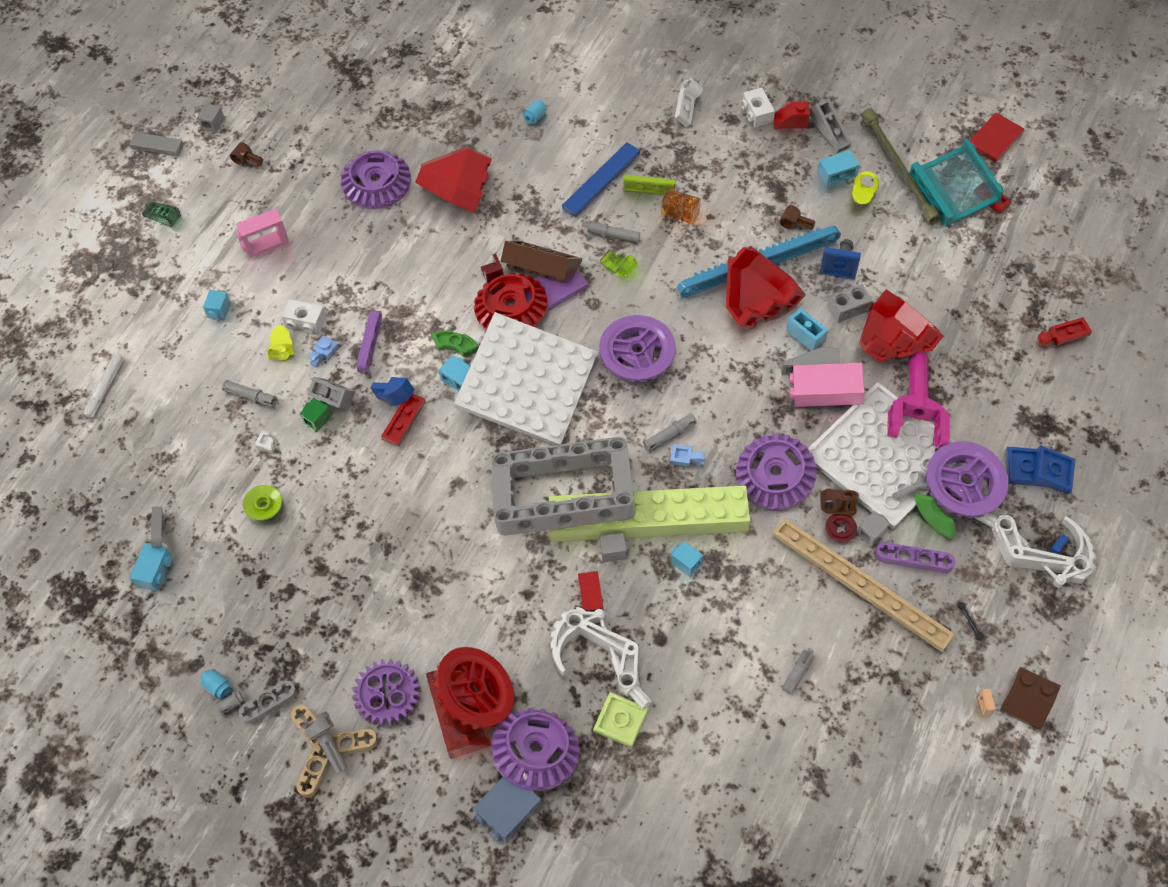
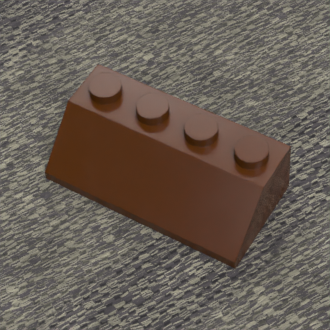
[500,240,583,282]

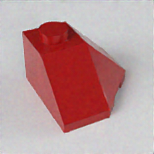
[773,100,810,129]

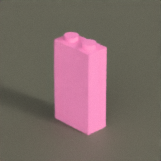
[790,363,864,407]

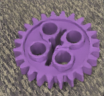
[352,658,421,727]

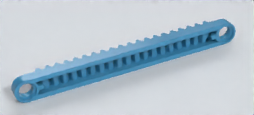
[677,226,841,297]

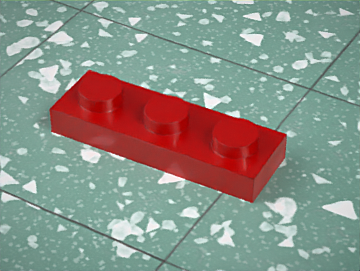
[381,394,426,447]

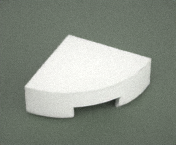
[254,430,275,454]

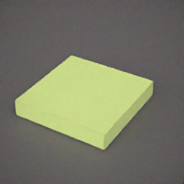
[593,692,649,748]

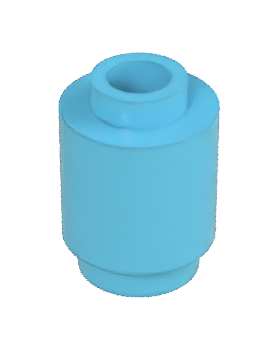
[523,100,547,124]
[200,669,232,699]

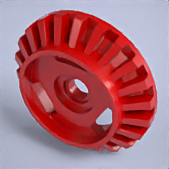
[474,273,548,330]
[434,647,514,730]

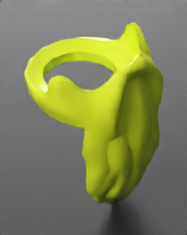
[852,171,879,205]
[267,325,294,361]

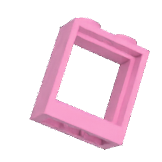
[236,208,289,258]

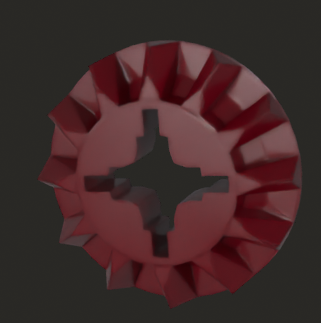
[825,514,857,544]

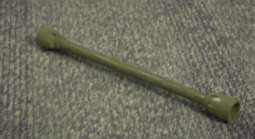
[861,108,941,225]

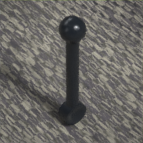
[957,602,984,641]

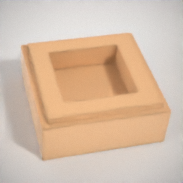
[978,689,996,717]

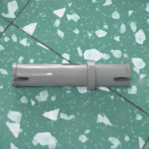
[587,221,640,243]
[222,380,277,408]
[643,413,697,452]

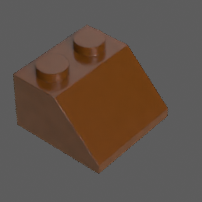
[1000,667,1061,730]

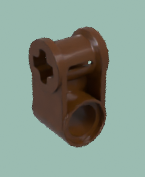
[820,489,859,516]

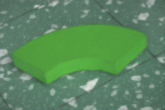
[431,330,479,357]
[914,493,956,539]

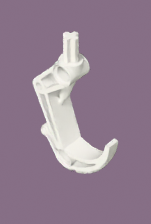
[975,513,1097,588]
[550,607,652,710]

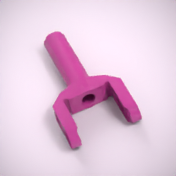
[887,352,950,449]

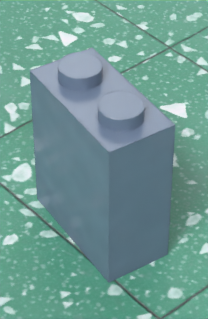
[473,777,542,844]

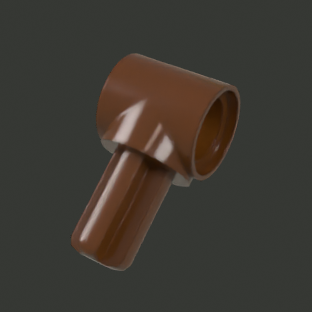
[229,142,263,166]
[779,205,815,230]

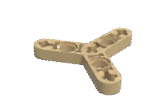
[291,705,378,798]

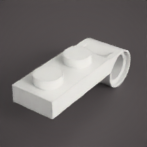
[675,77,703,127]

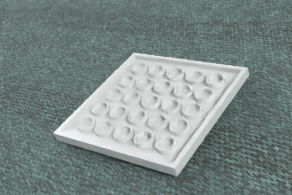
[453,312,598,445]
[808,382,959,529]

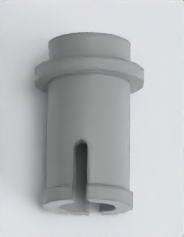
[216,691,245,715]

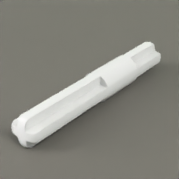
[83,353,124,418]

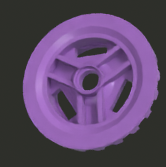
[341,150,411,209]
[599,315,676,383]
[736,433,816,510]
[925,441,1008,518]
[491,708,580,791]

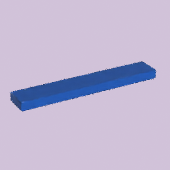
[562,142,640,217]

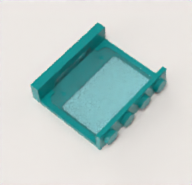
[910,138,1004,227]

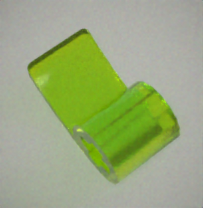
[600,250,638,278]

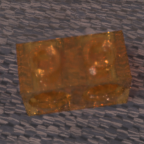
[661,188,701,225]

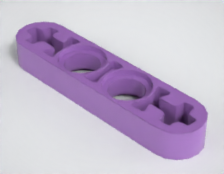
[357,310,382,373]
[875,542,956,573]

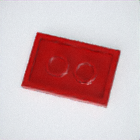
[969,113,1025,163]

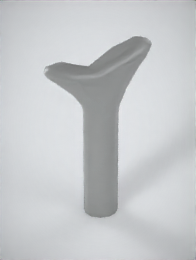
[892,472,930,501]

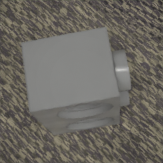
[828,284,873,323]
[307,377,355,409]

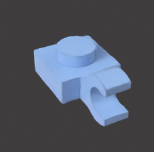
[308,335,339,367]
[670,444,705,467]

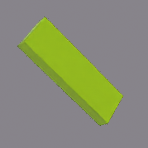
[623,174,676,196]

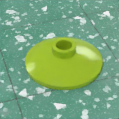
[243,485,282,521]

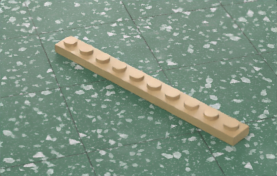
[772,518,955,652]

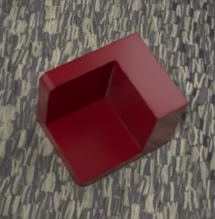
[481,253,503,284]

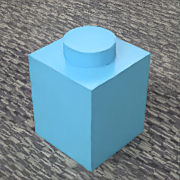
[203,290,231,320]
[671,541,703,577]

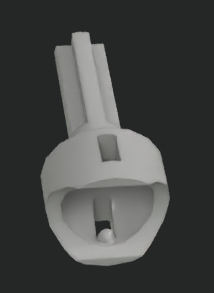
[301,711,347,774]

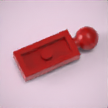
[1037,317,1092,346]

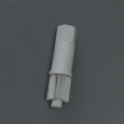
[782,648,815,694]

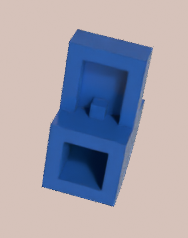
[370,377,415,406]

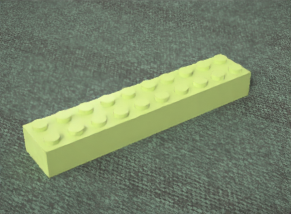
[549,486,750,542]

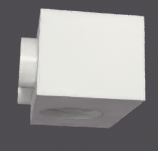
[741,87,775,128]
[281,299,326,334]

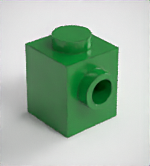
[299,398,332,432]

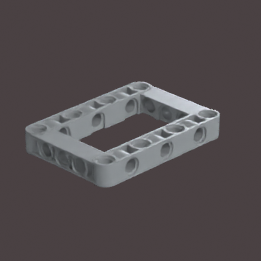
[492,437,636,536]

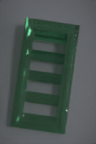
[142,202,181,228]

